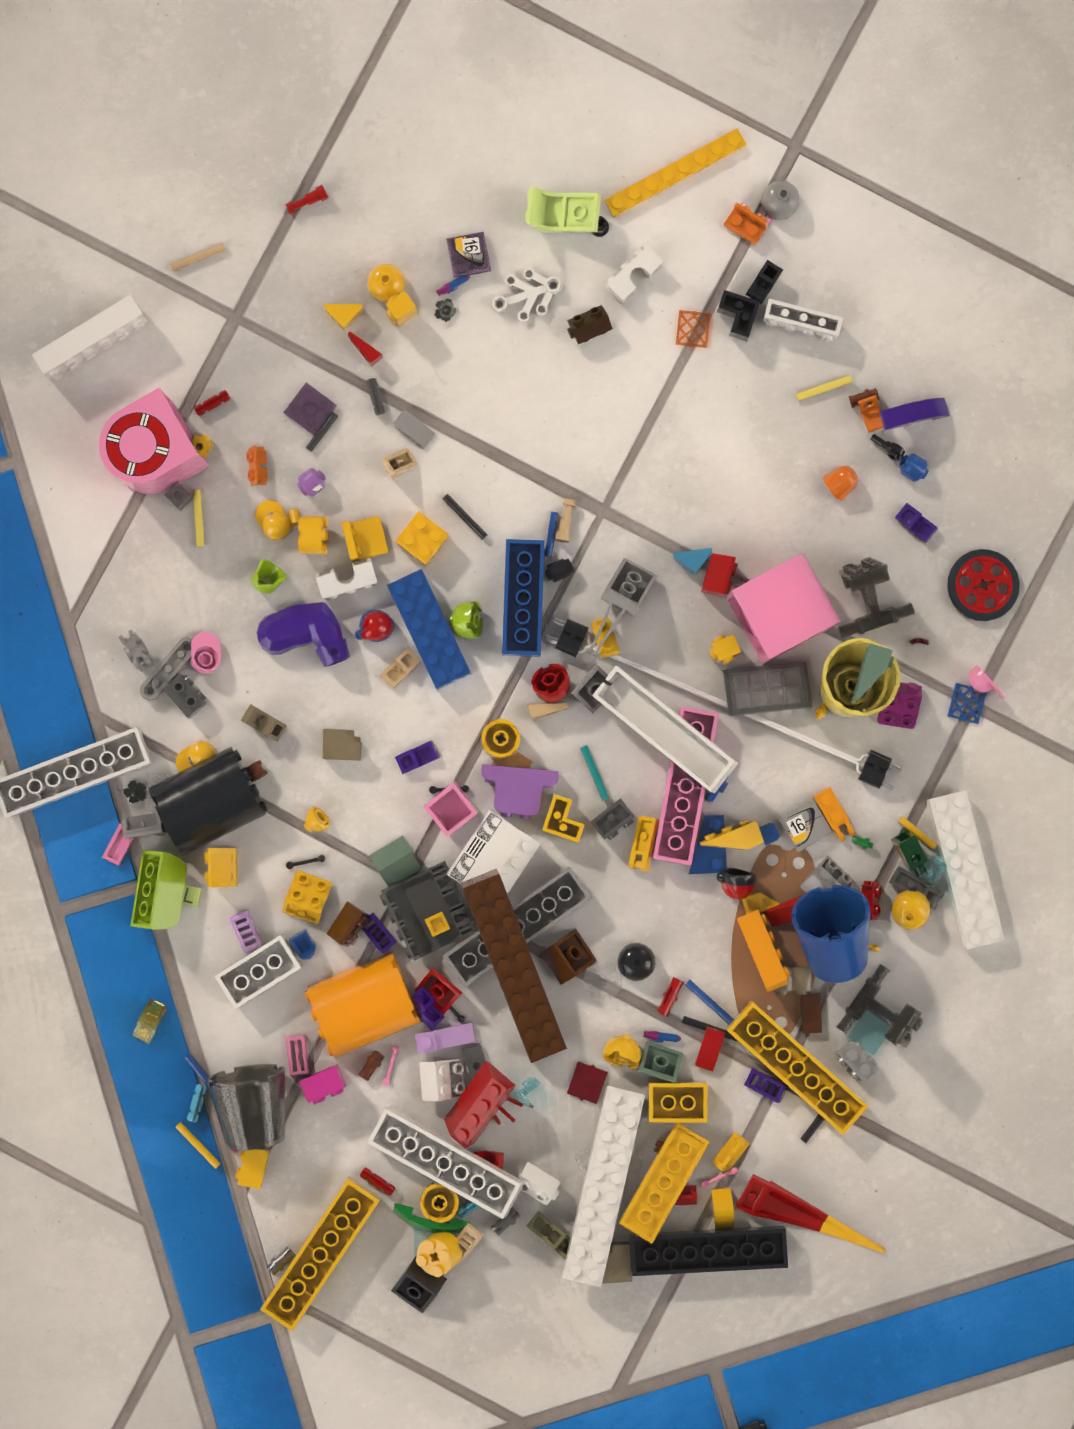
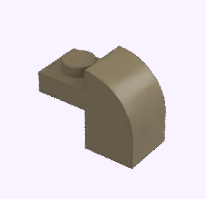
[241,704,287,742]

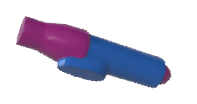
[436,274,470,296]
[643,1031,681,1043]

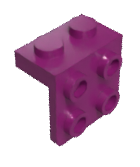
[877,682,922,729]

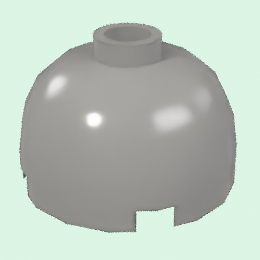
[761,180,799,220]

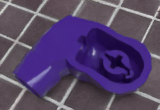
[256,602,350,667]

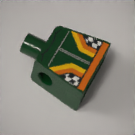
[891,830,928,877]

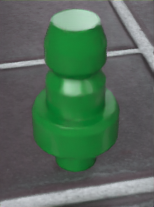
[851,836,874,850]

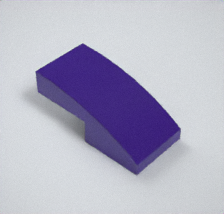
[895,503,938,543]
[395,740,440,774]
[411,986,445,1031]

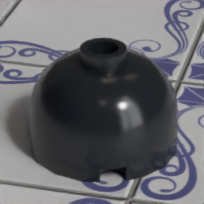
[617,943,656,981]

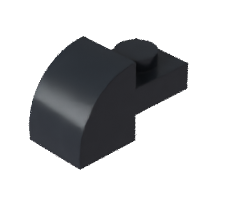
[746,260,783,305]

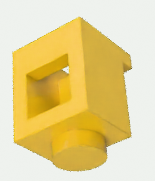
[191,433,213,459]

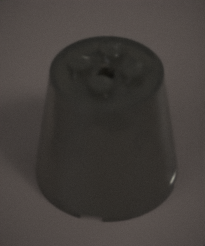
[207,1064,285,1151]

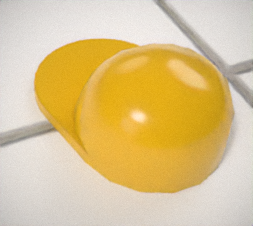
[255,500,291,540]
[176,741,217,772]

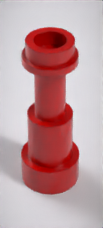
[285,185,328,215]

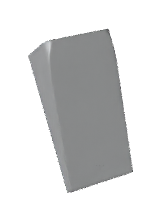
[393,409,435,448]

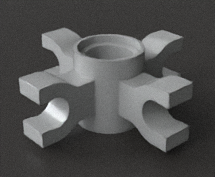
[119,630,154,672]

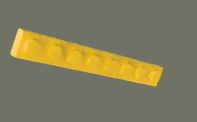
[604,128,747,218]

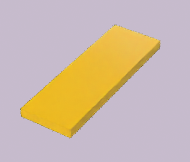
[618,1122,710,1244]

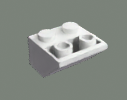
[419,1058,466,1101]

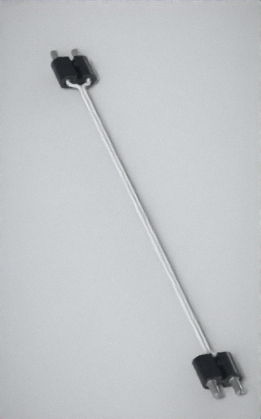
[545,617,902,790]

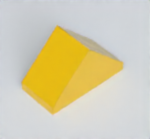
[324,304,363,330]
[711,1188,734,1229]

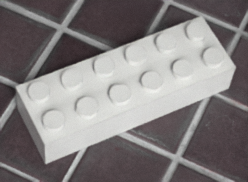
[32,294,147,381]

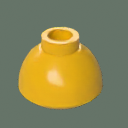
[304,807,330,832]

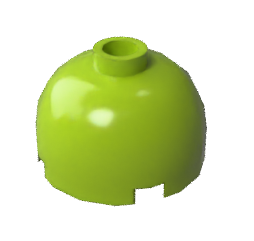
[449,601,483,639]

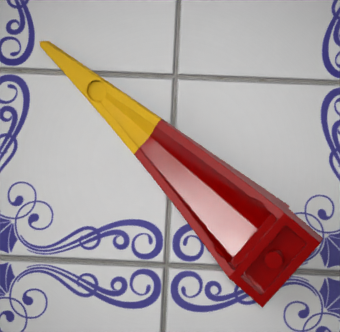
[736,1174,885,1253]

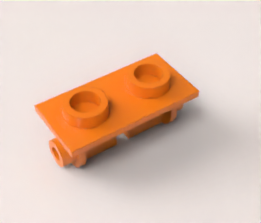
[246,446,268,486]

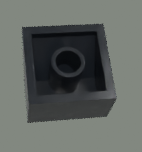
[391,1256,447,1313]

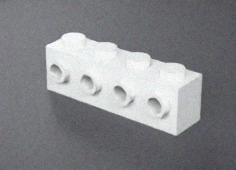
[763,299,843,341]

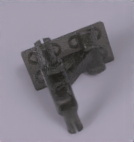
[838,557,915,638]
[836,964,923,1049]

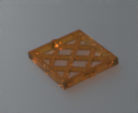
[675,310,710,348]

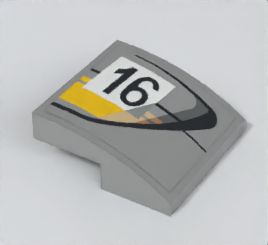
[778,799,833,852]

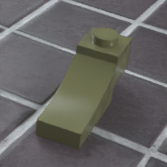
[526,1211,571,1260]

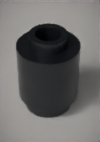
[544,558,574,583]

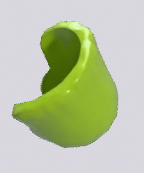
[252,559,287,594]

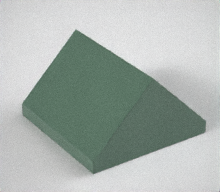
[370,836,422,887]
[637,1041,683,1083]

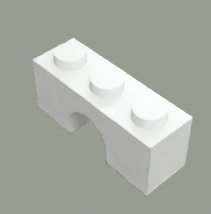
[606,245,664,304]
[315,557,378,600]

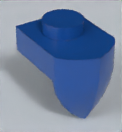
[289,929,316,960]

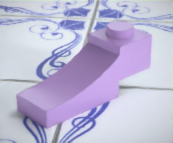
[415,1022,476,1054]

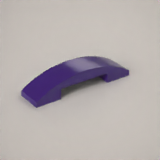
[879,398,950,430]

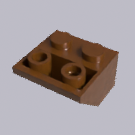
[327,901,369,947]

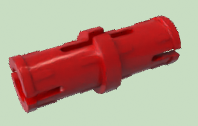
[657,977,684,1017]

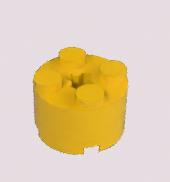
[298,516,329,555]
[482,719,520,760]
[420,1182,459,1223]
[416,1231,462,1277]

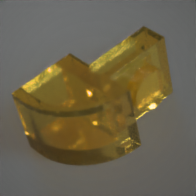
[132,999,168,1044]

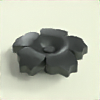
[434,298,456,322]
[123,780,147,804]

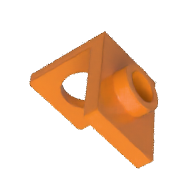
[858,395,884,433]

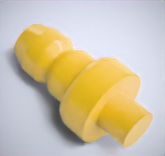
[815,702,827,720]

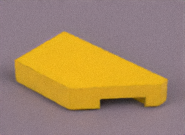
[742,892,780,914]

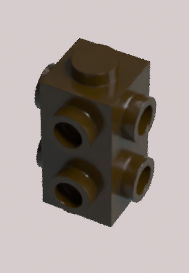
[567,305,613,345]

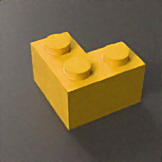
[542,794,585,843]

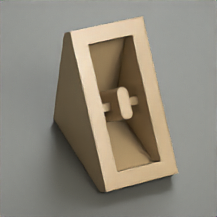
[382,448,418,480]

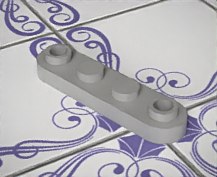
[140,637,193,701]

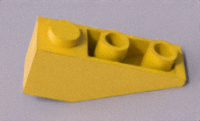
[699,819,764,850]

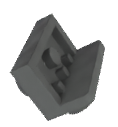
[590,798,635,840]

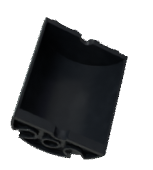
[149,746,268,856]

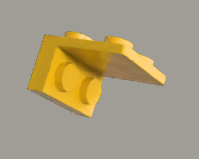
[341,516,388,562]
[282,870,333,925]

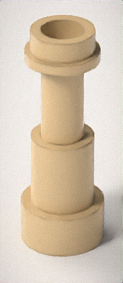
[555,499,576,543]

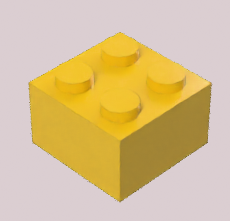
[395,511,450,567]

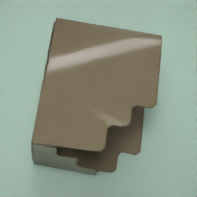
[323,729,362,761]
[602,1242,632,1284]

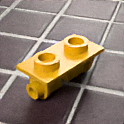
[711,1132,750,1173]

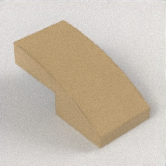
[379,647,422,690]

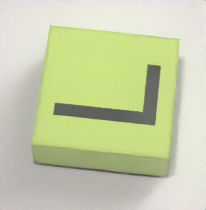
[182,885,202,907]

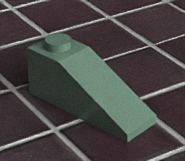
[851,643,894,703]

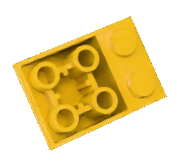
[205,848,238,887]

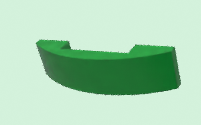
[393,1203,470,1234]

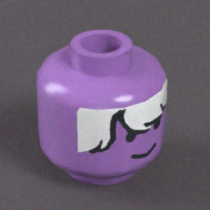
[297,468,326,497]

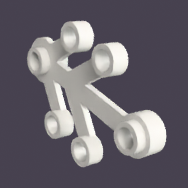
[492,268,563,323]

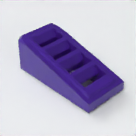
[361,912,398,954]
[744,1068,788,1103]

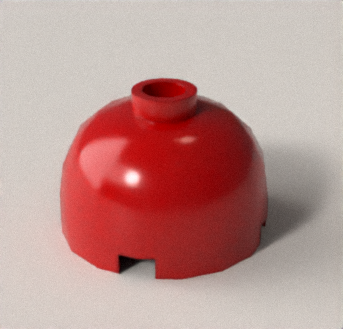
[531,664,571,703]

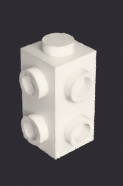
[518,1162,561,1206]

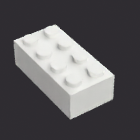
[215,935,302,1009]

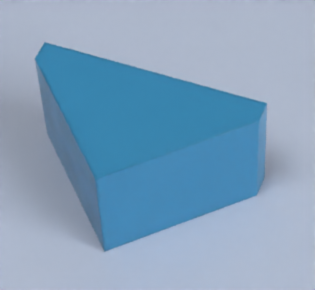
[673,548,712,575]

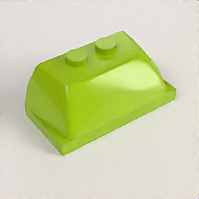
[130,850,187,930]

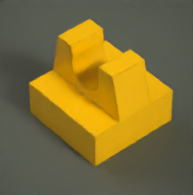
[424,912,450,937]

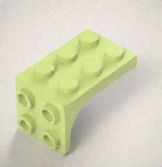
[525,186,601,232]

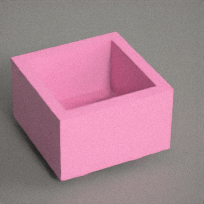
[423,781,478,837]

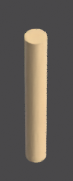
[170,243,226,271]

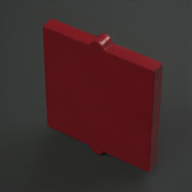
[567,1061,608,1104]

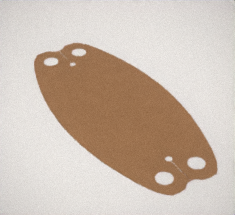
[731,845,815,1034]

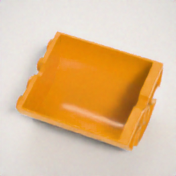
[304,951,422,1058]

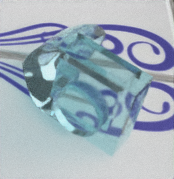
[514,1077,541,1109]

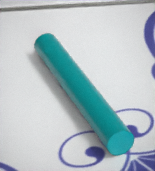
[580,745,609,801]

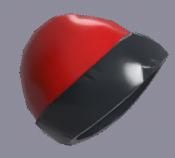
[716,868,757,900]

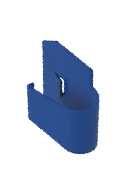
[759,823,780,846]

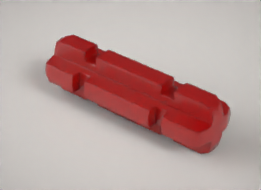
[194,390,230,416]
[360,1168,395,1196]

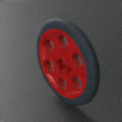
[947,549,1020,621]

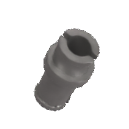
[491,1207,520,1236]
[266,1246,295,1276]

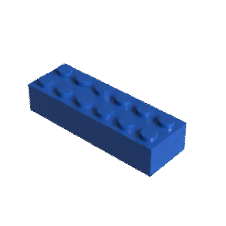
[502,539,544,657]
[387,569,471,690]

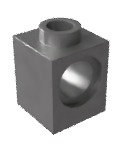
[164,481,193,511]

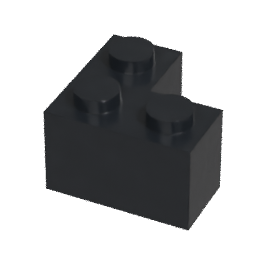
[717,290,760,342]

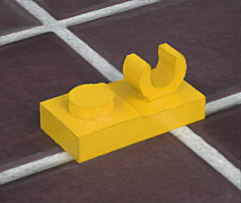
[591,618,620,658]

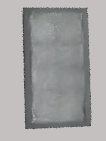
[723,662,812,716]

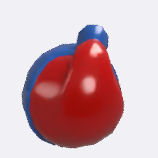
[355,609,394,642]

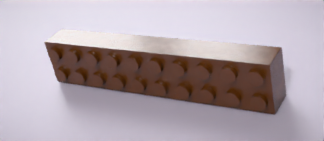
[460,869,567,1063]

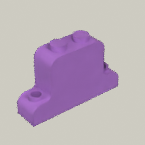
[481,764,559,819]

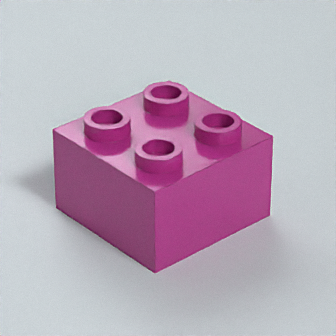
[299,1064,346,1104]

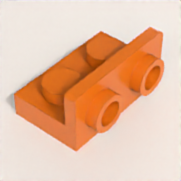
[724,202,768,246]

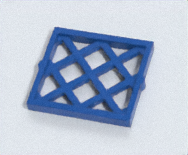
[947,683,986,724]

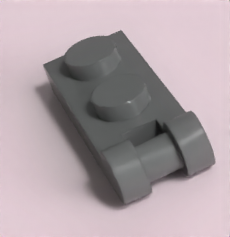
[889,866,945,910]

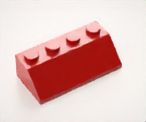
[444,1061,516,1148]

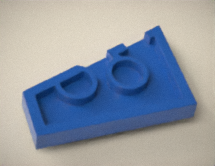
[689,815,727,874]

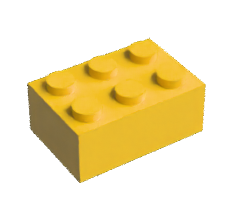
[648,1082,707,1123]

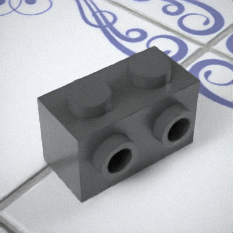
[163,674,207,719]

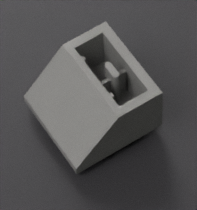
[799,855,855,893]

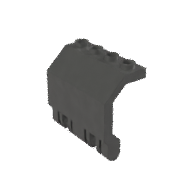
[380,861,478,961]

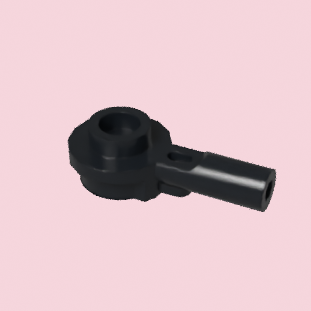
[870,434,905,461]

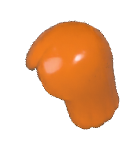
[823,466,858,501]

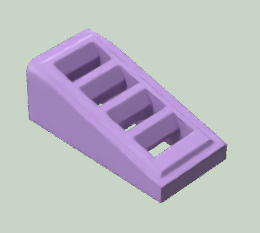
[229,910,263,953]

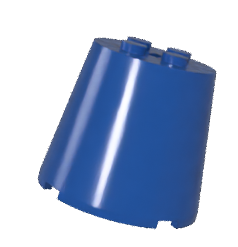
[792,885,870,983]

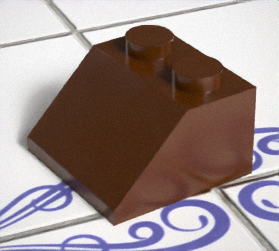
[540,929,597,985]

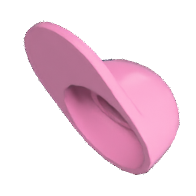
[191,632,221,674]
[969,666,1005,699]

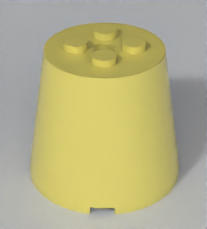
[820,638,900,718]

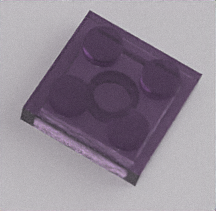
[283,382,337,436]

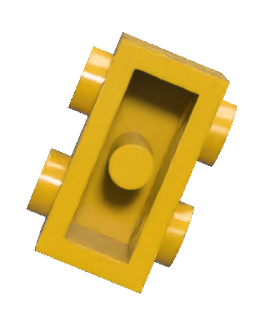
[709,634,741,665]

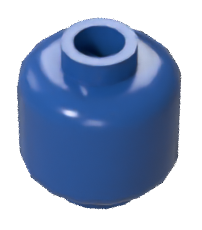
[899,453,929,482]

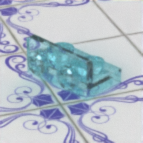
[924,854,947,886]

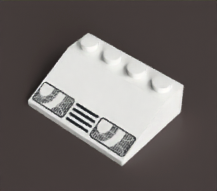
[447,810,540,894]

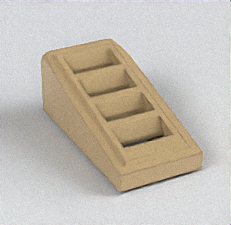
[527,703,568,720]
[456,1223,484,1263]

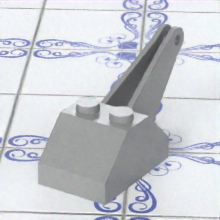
[587,558,657,658]

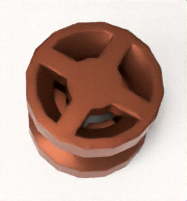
[246,760,268,783]

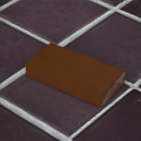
[801,994,822,1033]

